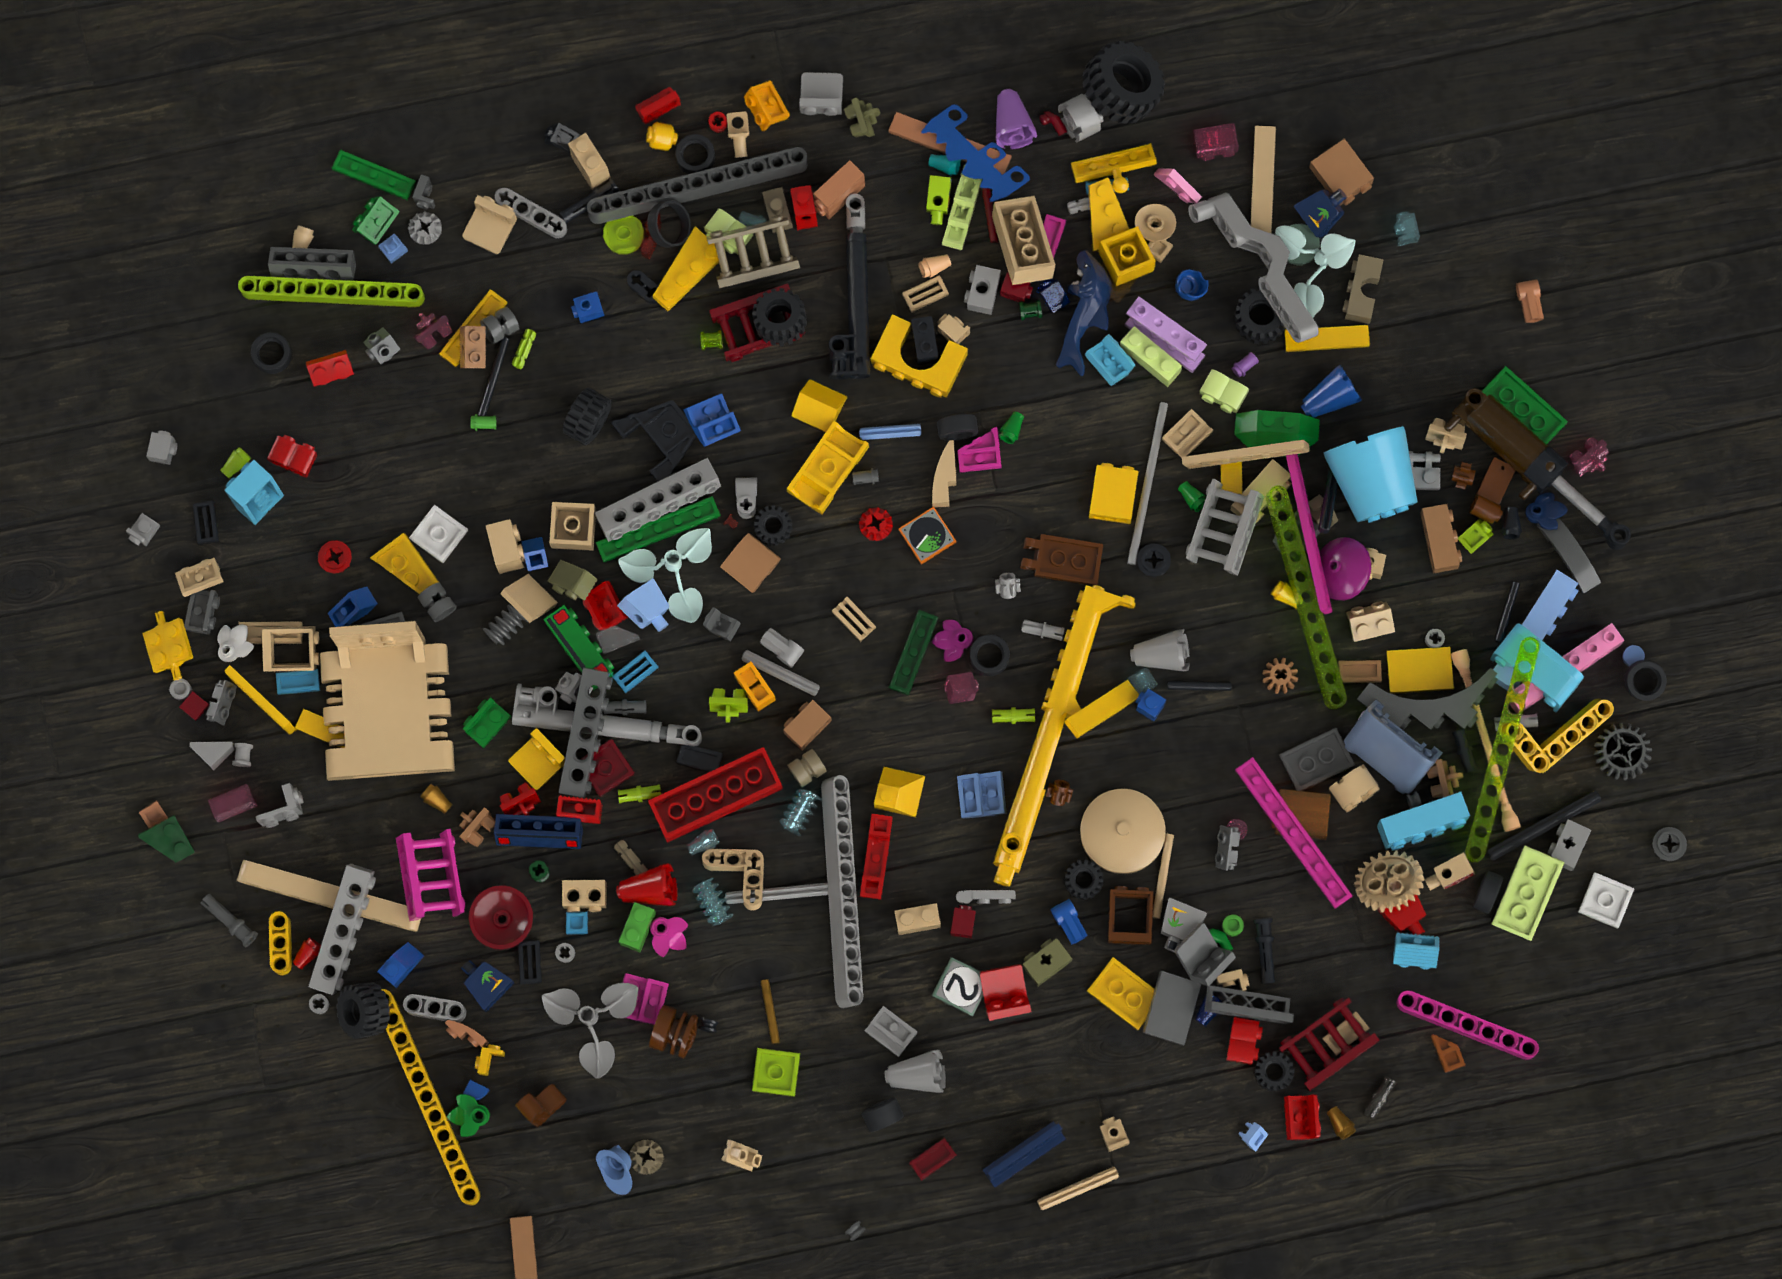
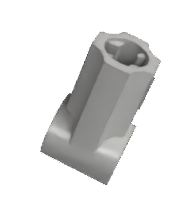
[760,628,804,668]

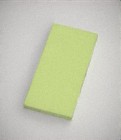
[1492,845,1565,941]

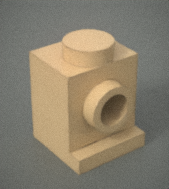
[938,314,970,344]
[1100,1117,1129,1152]

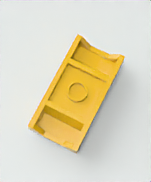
[787,421,869,515]

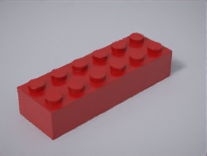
[648,747,783,843]

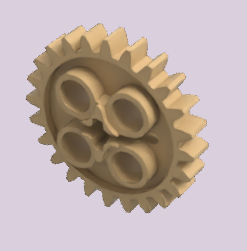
[1354,850,1424,913]

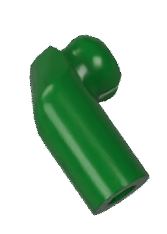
[1208,928,1233,951]

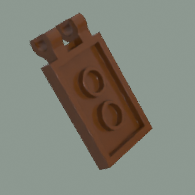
[1020,534,1103,586]

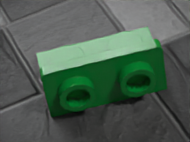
[352,197,400,245]
[463,697,511,748]

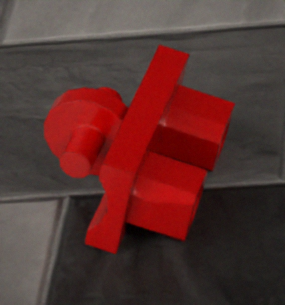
[500,783,541,816]

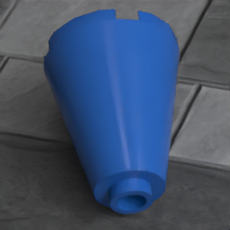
[1301,365,1362,418]

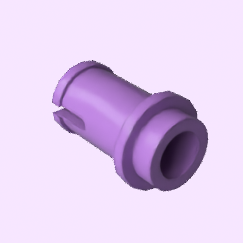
[1231,352,1259,378]

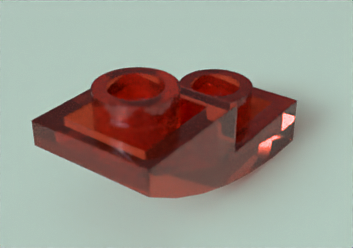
[640,213,661,260]

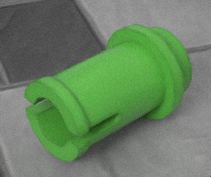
[471,414,496,431]

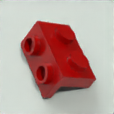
[306,350,354,386]
[582,581,628,630]
[1284,1095,1321,1140]

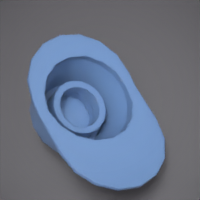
[596,1145,632,1195]

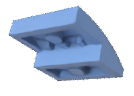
[957,771,1007,818]

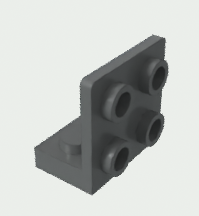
[1174,922,1236,986]

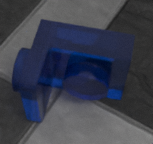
[1036,279,1070,313]

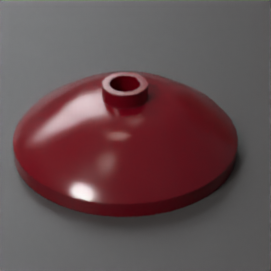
[469,886,533,950]

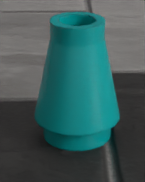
[929,154,961,176]

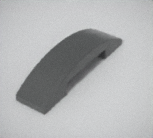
[1536,518,1601,594]

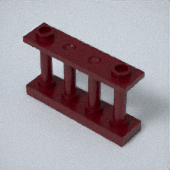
[709,284,805,362]
[1279,998,1380,1091]

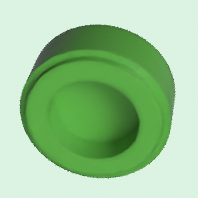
[1222,915,1244,937]

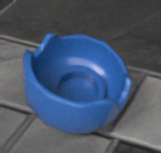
[1175,269,1209,301]

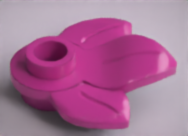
[650,917,688,957]

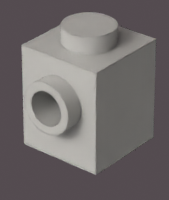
[147,431,177,465]

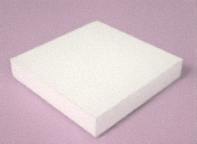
[409,505,468,563]
[1578,872,1634,929]

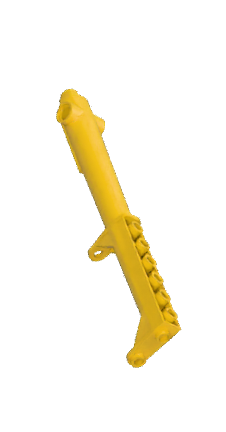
[993,585,1136,887]

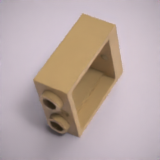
[262,626,320,671]

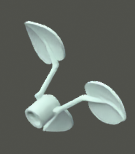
[1275,225,1355,318]
[618,528,712,623]

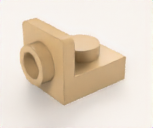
[1216,969,1249,991]

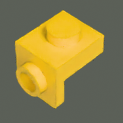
[475,1045,505,1076]

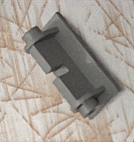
[206,680,237,726]
[1215,825,1241,871]

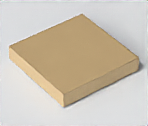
[501,574,558,623]

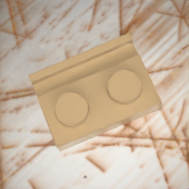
[1162,409,1213,459]

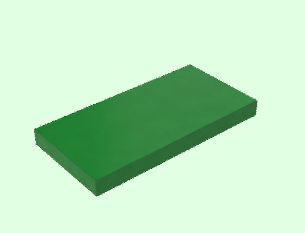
[1482,366,1568,444]

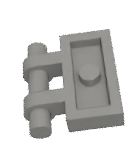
[1409,451,1441,490]

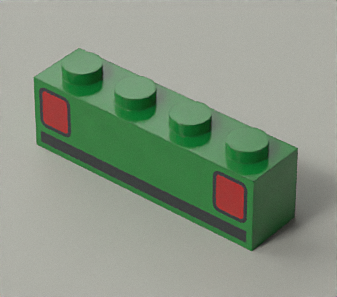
[543,605,614,690]

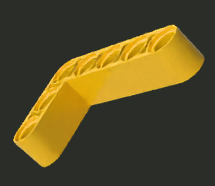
[1500,699,1614,773]

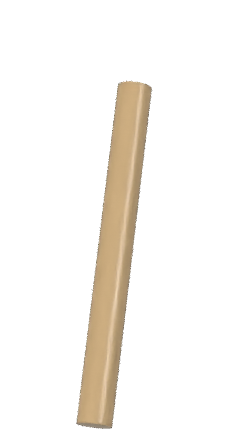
[1152,834,1174,919]

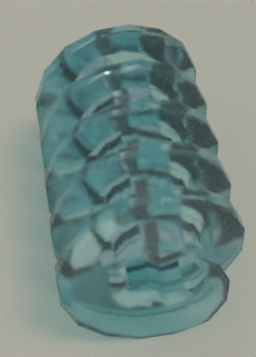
[779,789,822,837]
[692,878,734,926]

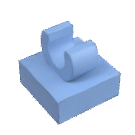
[1239,1122,1269,1152]

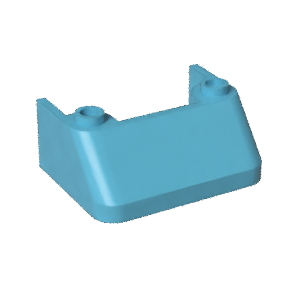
[1490,623,1584,712]

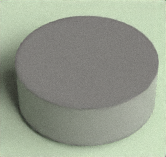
[169,679,192,700]

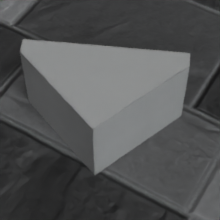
[190,742,235,770]

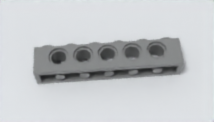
[595,458,721,542]
[308,864,376,995]

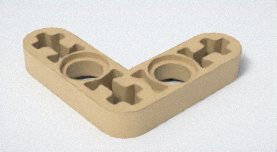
[702,849,764,910]

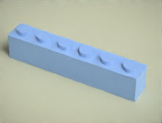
[1493,570,1578,692]

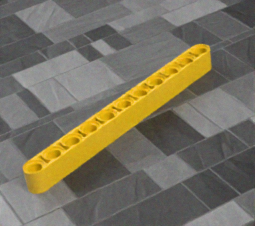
[382,989,481,1206]

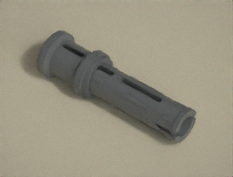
[201,894,258,947]

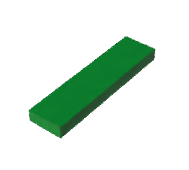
[332,150,416,201]

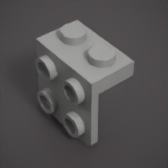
[800,73,843,116]
[256,783,304,828]

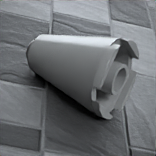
[1130,629,1190,672]
[885,1050,946,1093]

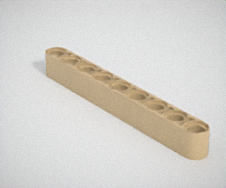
[237,860,421,932]

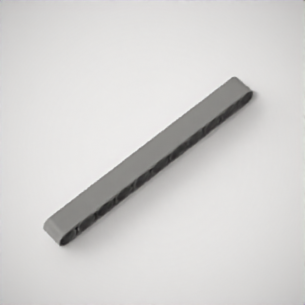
[821,775,863,1008]

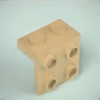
[463,195,517,254]

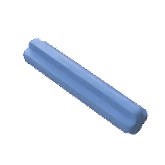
[859,424,921,440]

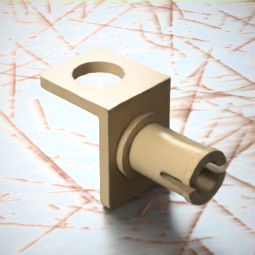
[727,112,749,158]

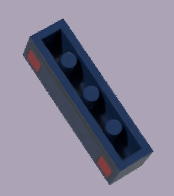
[494,814,583,849]

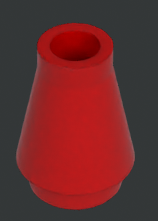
[292,937,321,970]

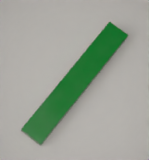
[596,496,721,563]

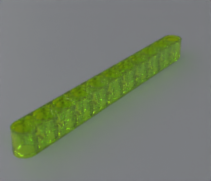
[1266,485,1347,710]
[1465,636,1541,862]

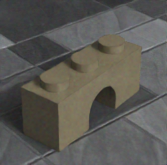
[1342,255,1383,324]

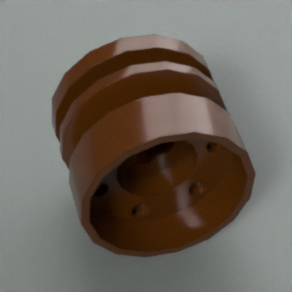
[649,1005,698,1059]

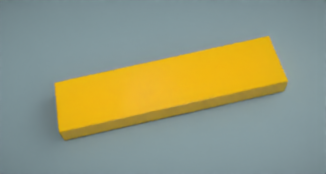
[439,289,507,367]
[1284,325,1370,352]
[1064,680,1139,738]
[295,709,345,748]

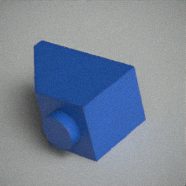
[328,587,377,627]
[377,942,424,988]

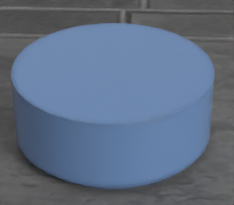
[1622,645,1645,667]

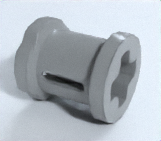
[232,743,253,767]

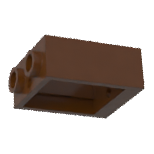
[1108,886,1153,945]

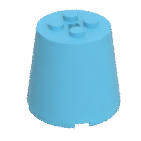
[1324,427,1418,523]

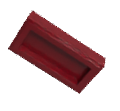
[909,1138,957,1181]

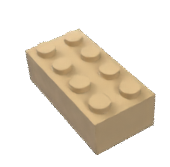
[992,196,1055,285]

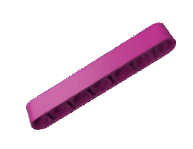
[1396,990,1539,1060]

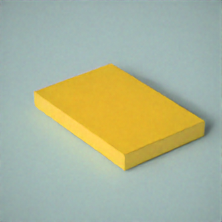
[1386,647,1454,694]
[1087,957,1155,1030]

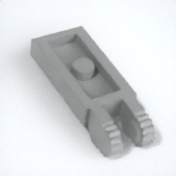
[956,890,1016,904]

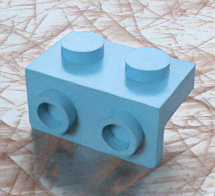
[1085,334,1135,386]

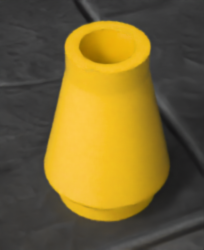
[1271,580,1304,609]

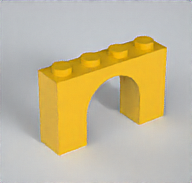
[871,314,968,398]

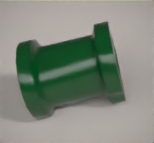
[1019,299,1042,320]
[529,861,550,882]

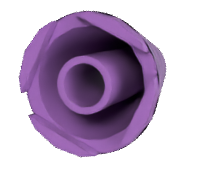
[996,89,1037,149]

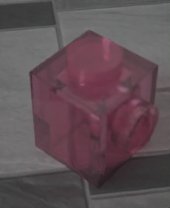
[944,672,979,704]

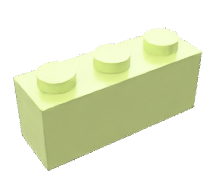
[1120,326,1182,387]

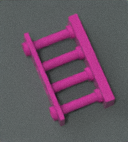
[396,829,465,921]

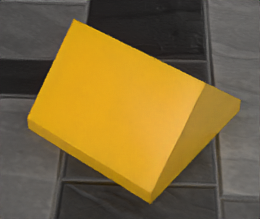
[791,379,847,432]

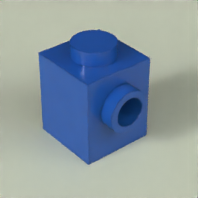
[571,291,604,323]
[521,537,549,571]
[1135,689,1166,721]

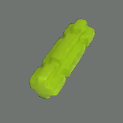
[512,329,536,369]

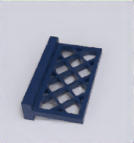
[983,1121,1066,1188]

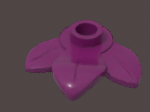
[932,620,973,662]

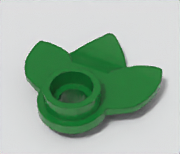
[447,1094,490,1137]

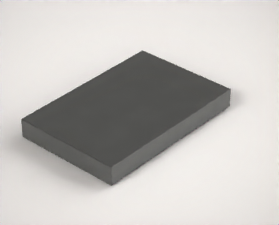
[1279,728,1355,793]
[1143,971,1201,1045]

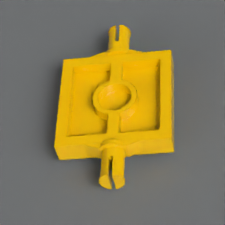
[142,611,193,681]

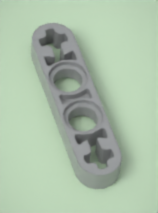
[495,188,567,238]

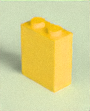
[1089,463,1138,524]

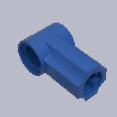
[1050,899,1087,945]

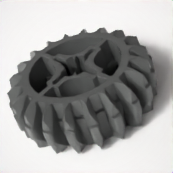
[1594,723,1652,780]

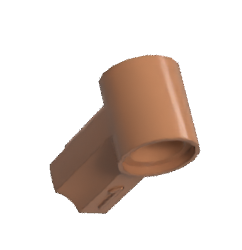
[1516,280,1544,323]

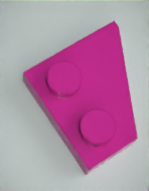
[958,427,1001,472]

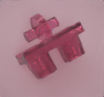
[414,313,453,350]
[1570,437,1609,477]

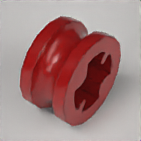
[708,112,727,132]

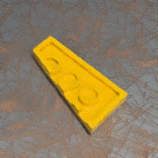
[653,226,719,311]

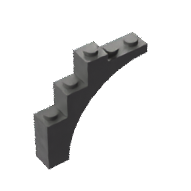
[1357,668,1498,730]

